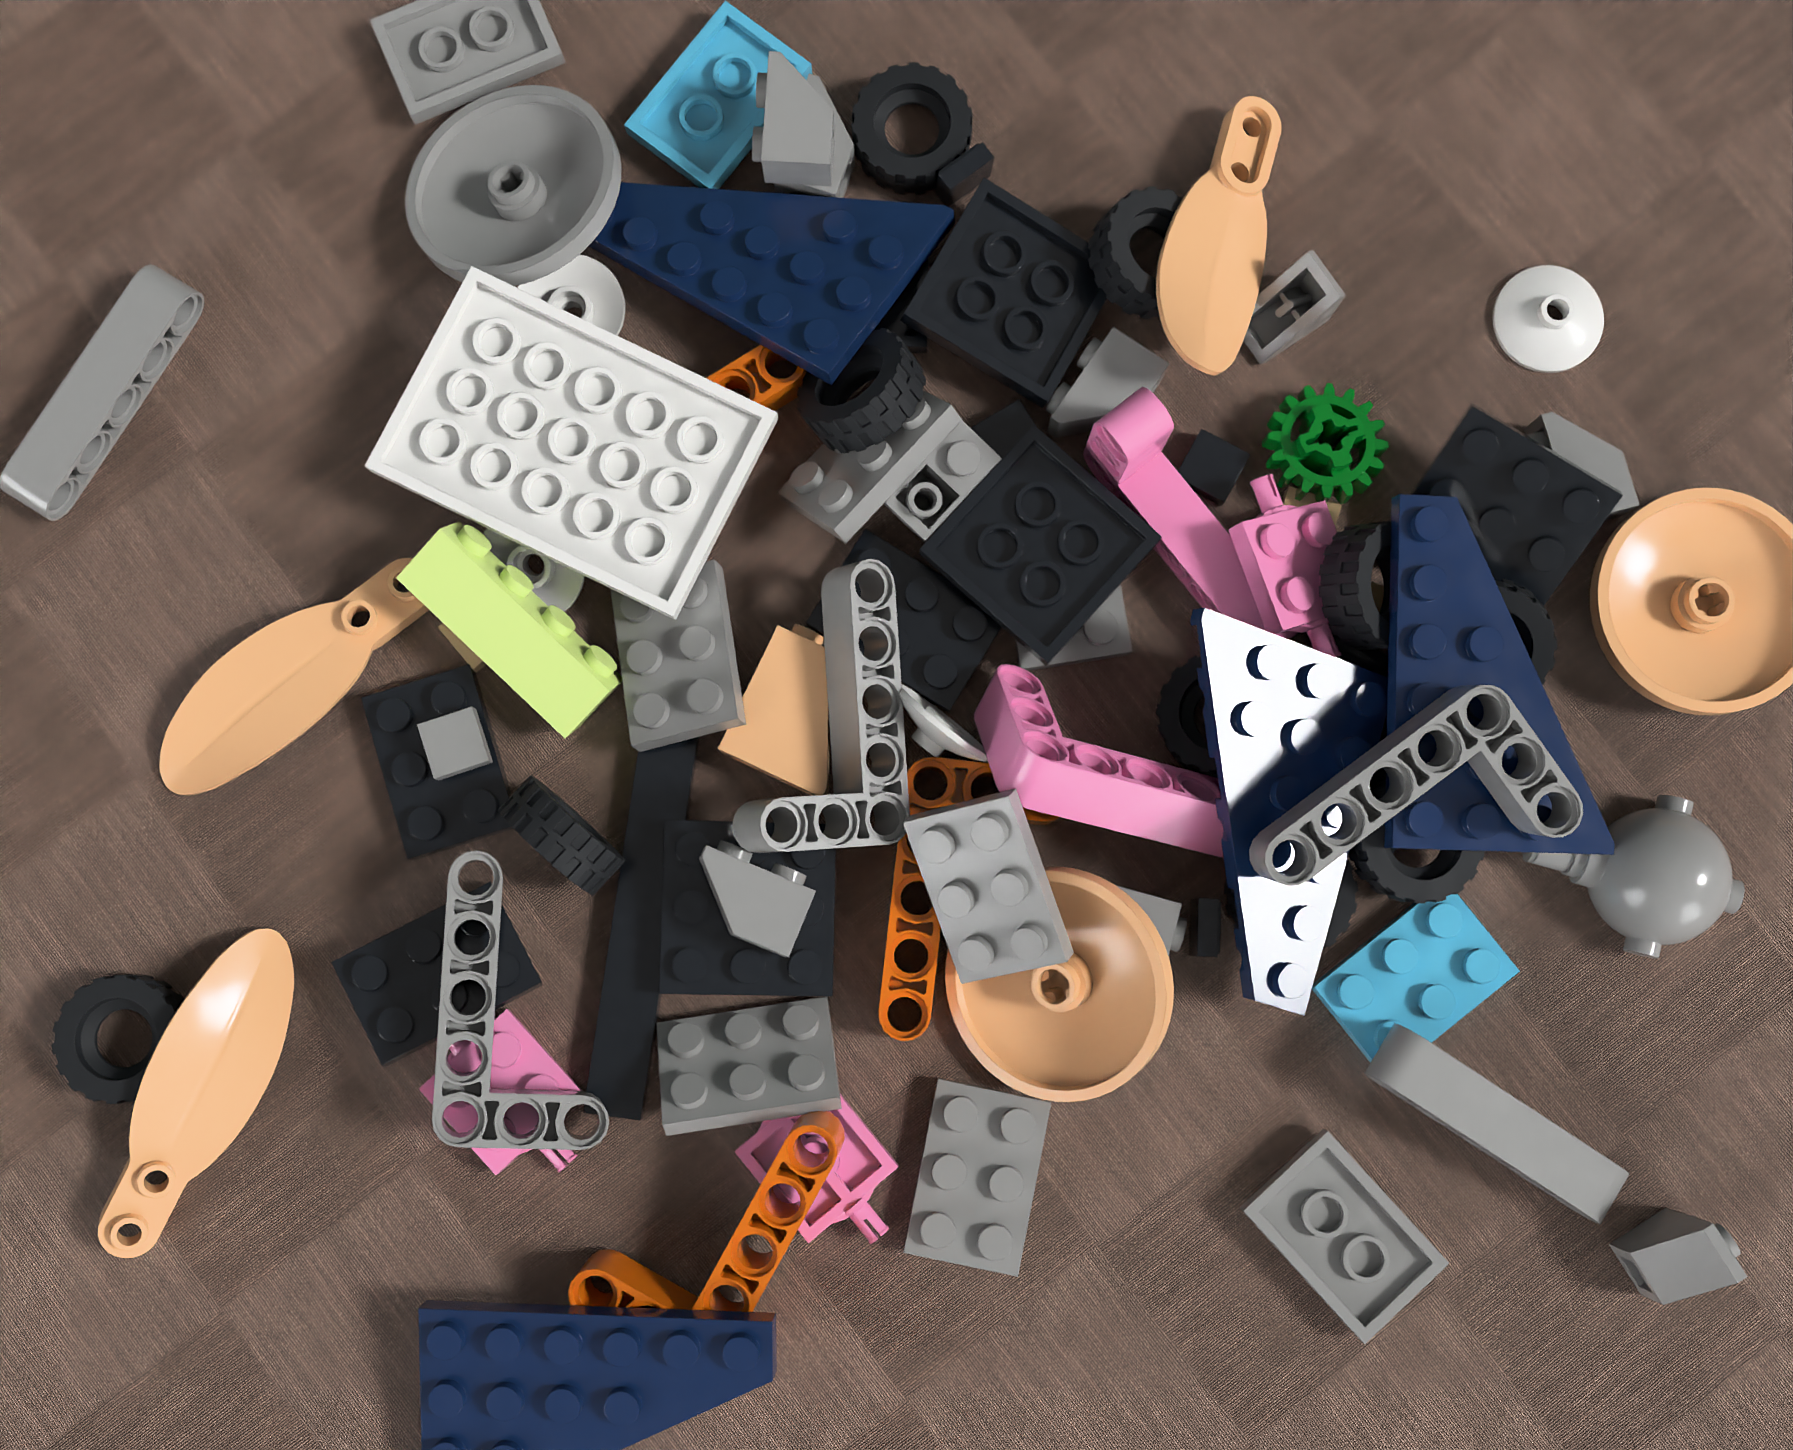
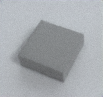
[417,706,493,781]

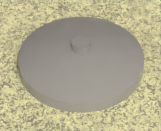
[405,85,622,286]

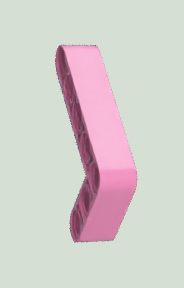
[1083,387,1298,640]
[974,664,1223,858]

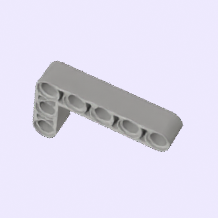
[733,559,910,853]
[1249,685,1583,886]
[432,851,609,1150]

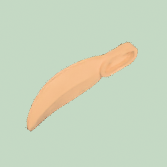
[1156,96,1281,376]
[159,558,429,795]
[98,928,294,1258]

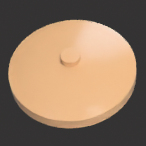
[1590,488,1793,716]
[945,866,1174,1102]

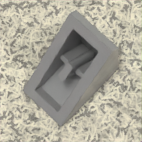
[1243,250,1346,365]

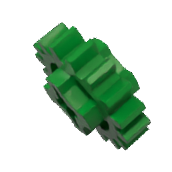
[1262,383,1389,504]

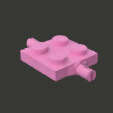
[1228,474,1341,657]
[419,1009,583,1175]
[734,1094,898,1244]

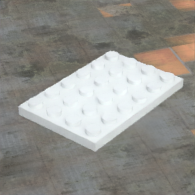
[365,266,779,620]

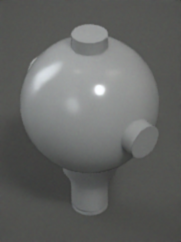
[1522,795,1745,959]

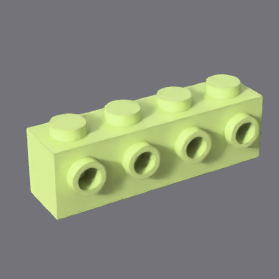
[396,521,623,738]

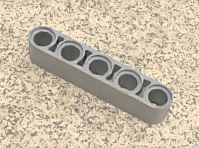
[0,264,204,521]
[1364,1023,1630,1225]

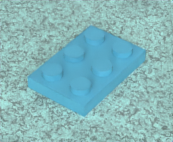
[624,0,812,189]
[1312,894,1520,1063]

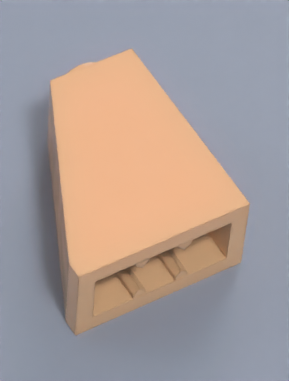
[718,624,830,796]

